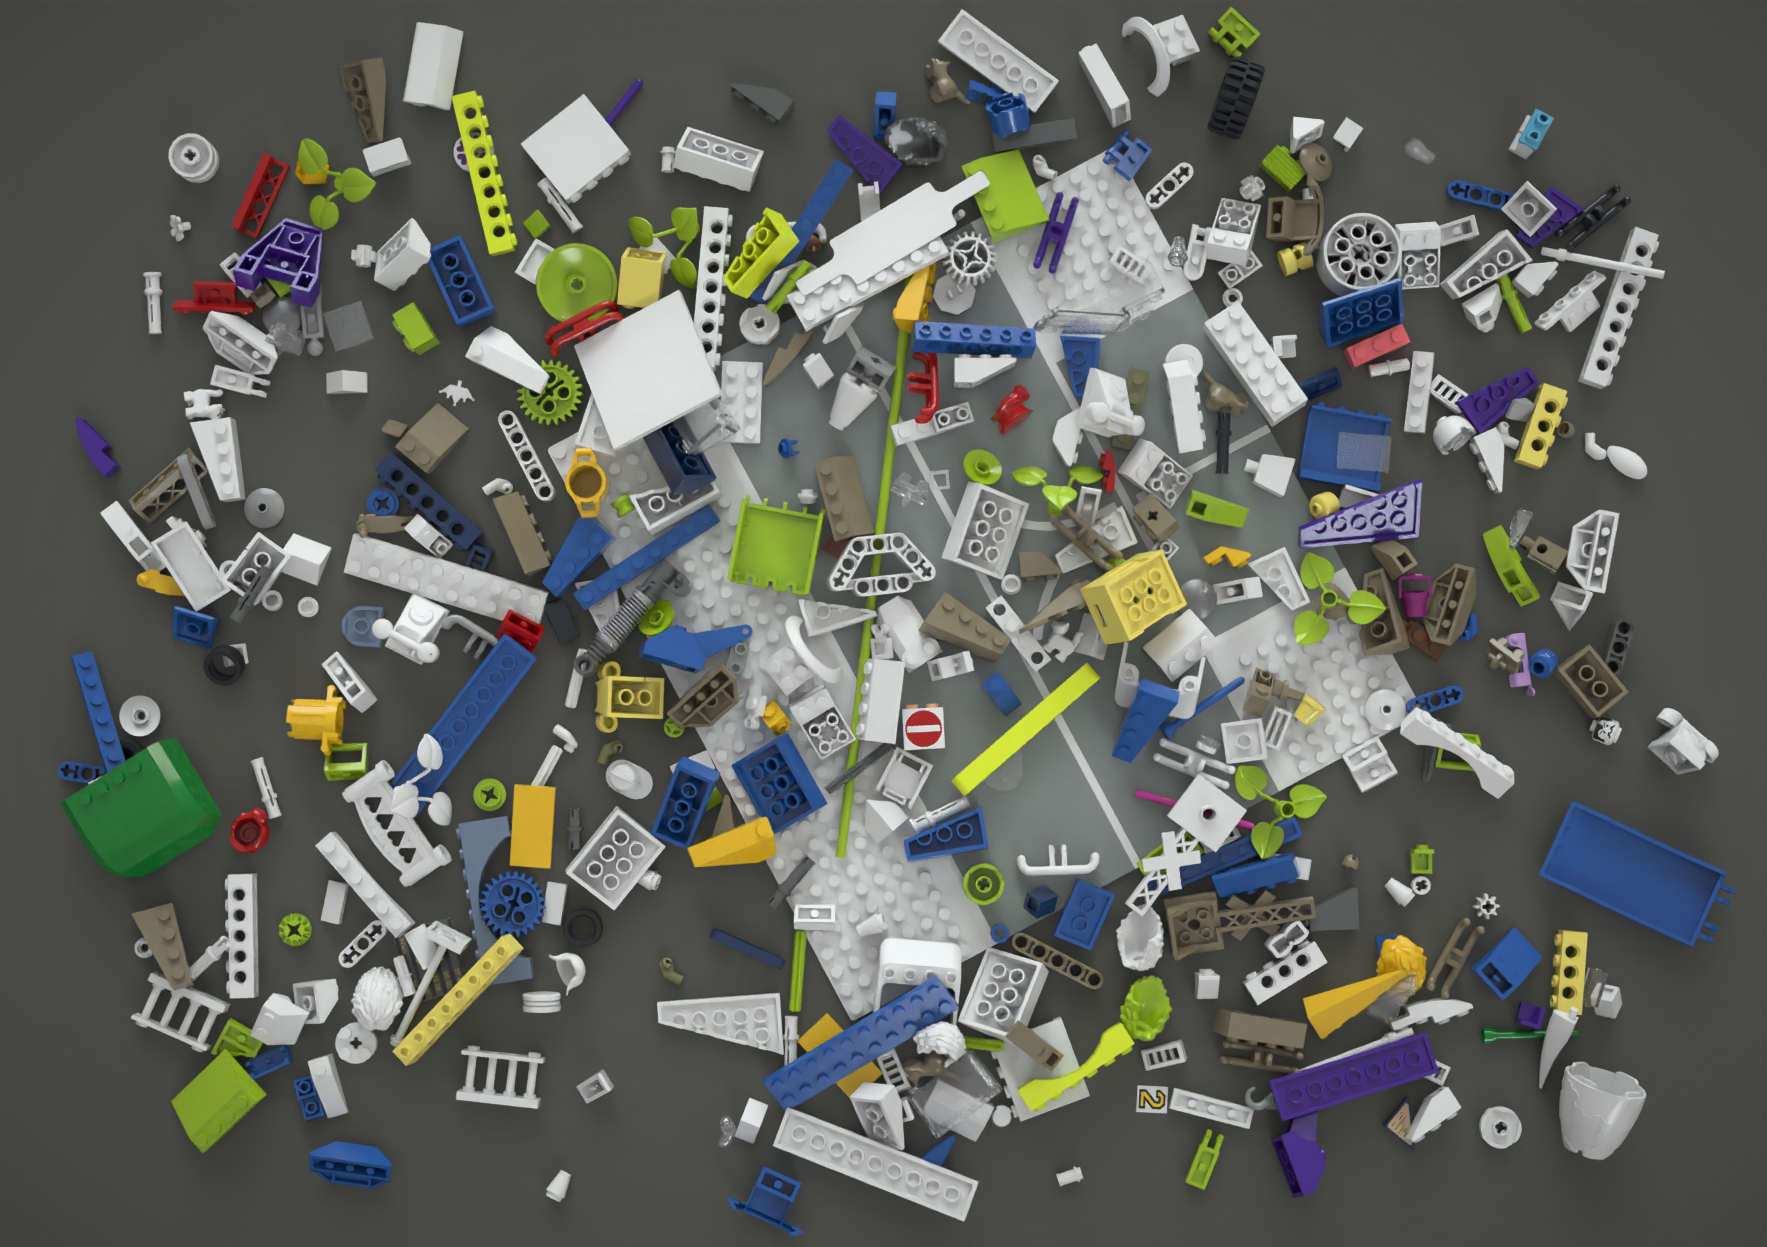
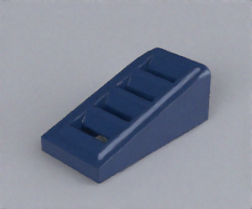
[465,542,495,572]

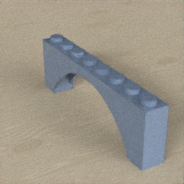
[456,816,535,985]

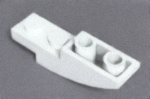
[889,402,974,446]
[101,501,166,571]
[1388,999,1473,1032]

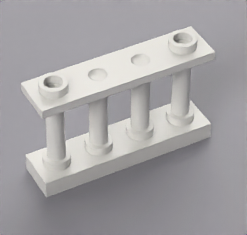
[131,971,230,1052]
[456,1045,546,1109]

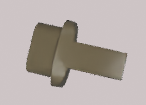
[1271,679,1304,701]

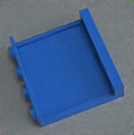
[1297,403,1392,493]

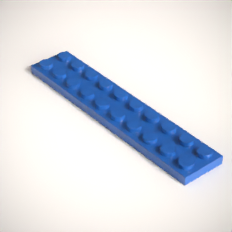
[390,634,538,819]
[763,975,959,1112]

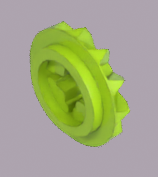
[473,778,507,811]
[279,913,312,946]

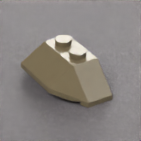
[1422,563,1476,646]
[666,664,739,728]

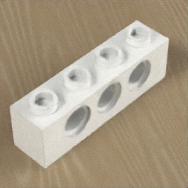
[1242,939,1328,1005]

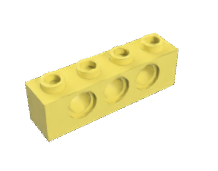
[1514,383,1568,470]
[1550,929,1588,1015]

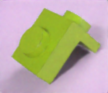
[1410,845,1434,874]

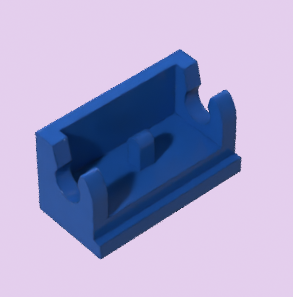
[246,1045,294,1080]

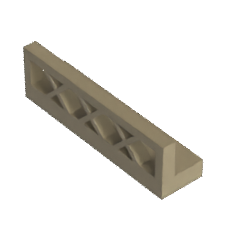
[128,447,209,524]

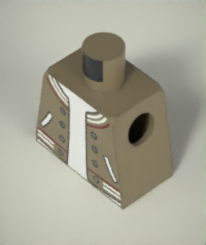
[1519,536,1569,575]

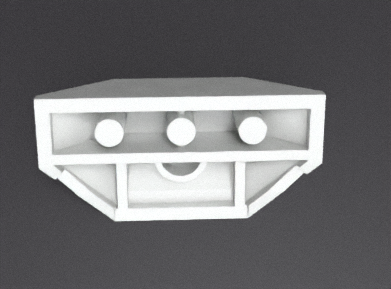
[203,311,278,375]
[1565,509,1620,594]

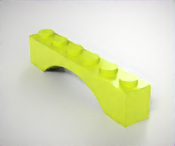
[1017,1022,1135,1112]

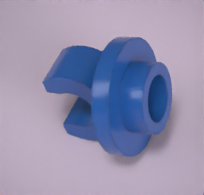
[778,438,800,459]

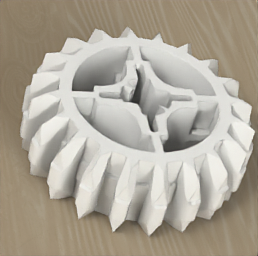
[943,231,997,286]

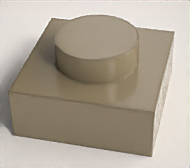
[250,282,276,308]

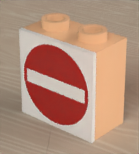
[902,703,945,750]

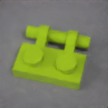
[1207,7,1261,57]

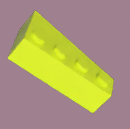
[723,207,799,298]

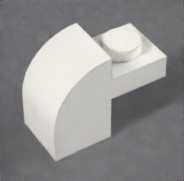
[927,651,974,682]

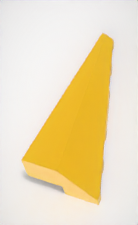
[1303,969,1407,1039]

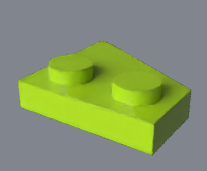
[211,1018,264,1057]

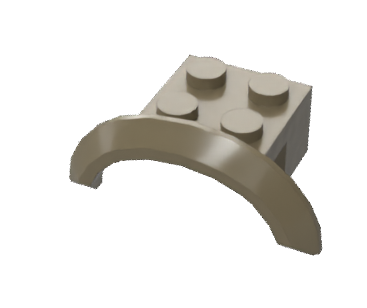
[1266,175,1324,256]

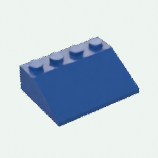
[1318,278,1404,348]
[731,733,828,834]

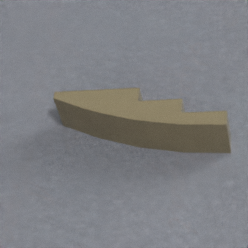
[762,326,817,388]

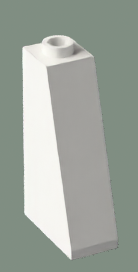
[1078,44,1131,128]

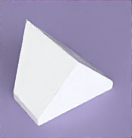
[1550,582,1593,631]
[864,800,909,844]

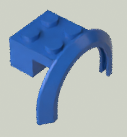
[727,1165,804,1236]

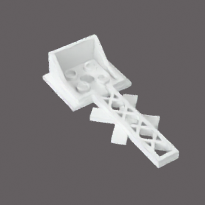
[1125,774,1247,916]

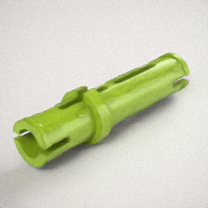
[765,259,813,315]
[1496,273,1533,334]

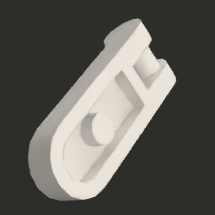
[1183,224,1212,281]

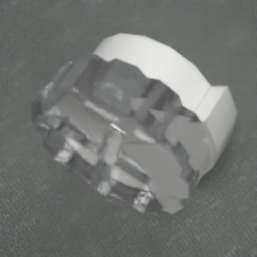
[1195,735,1221,754]

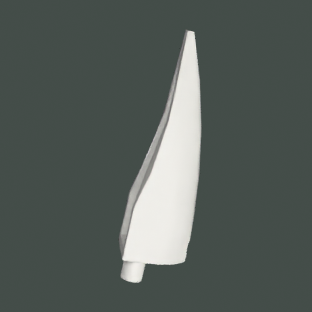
[1539,1007,1579,1089]

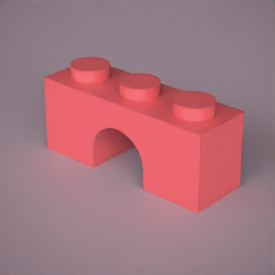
[1343,324,1410,370]

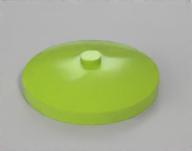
[536,243,617,322]

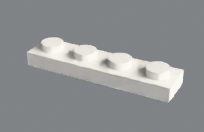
[1404,351,1435,434]
[1169,1088,1254,1129]

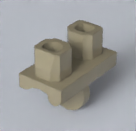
[1485,637,1525,675]

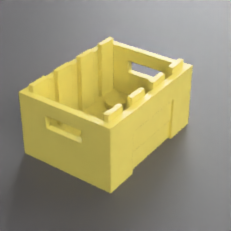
[1080,549,1187,645]

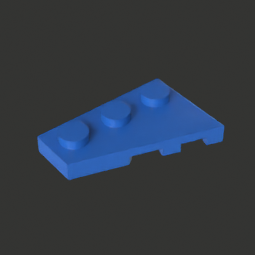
[1060,336,1101,399]

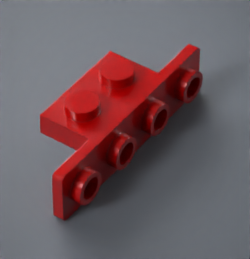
[172,281,257,315]

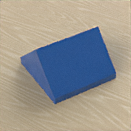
[172,606,221,649]

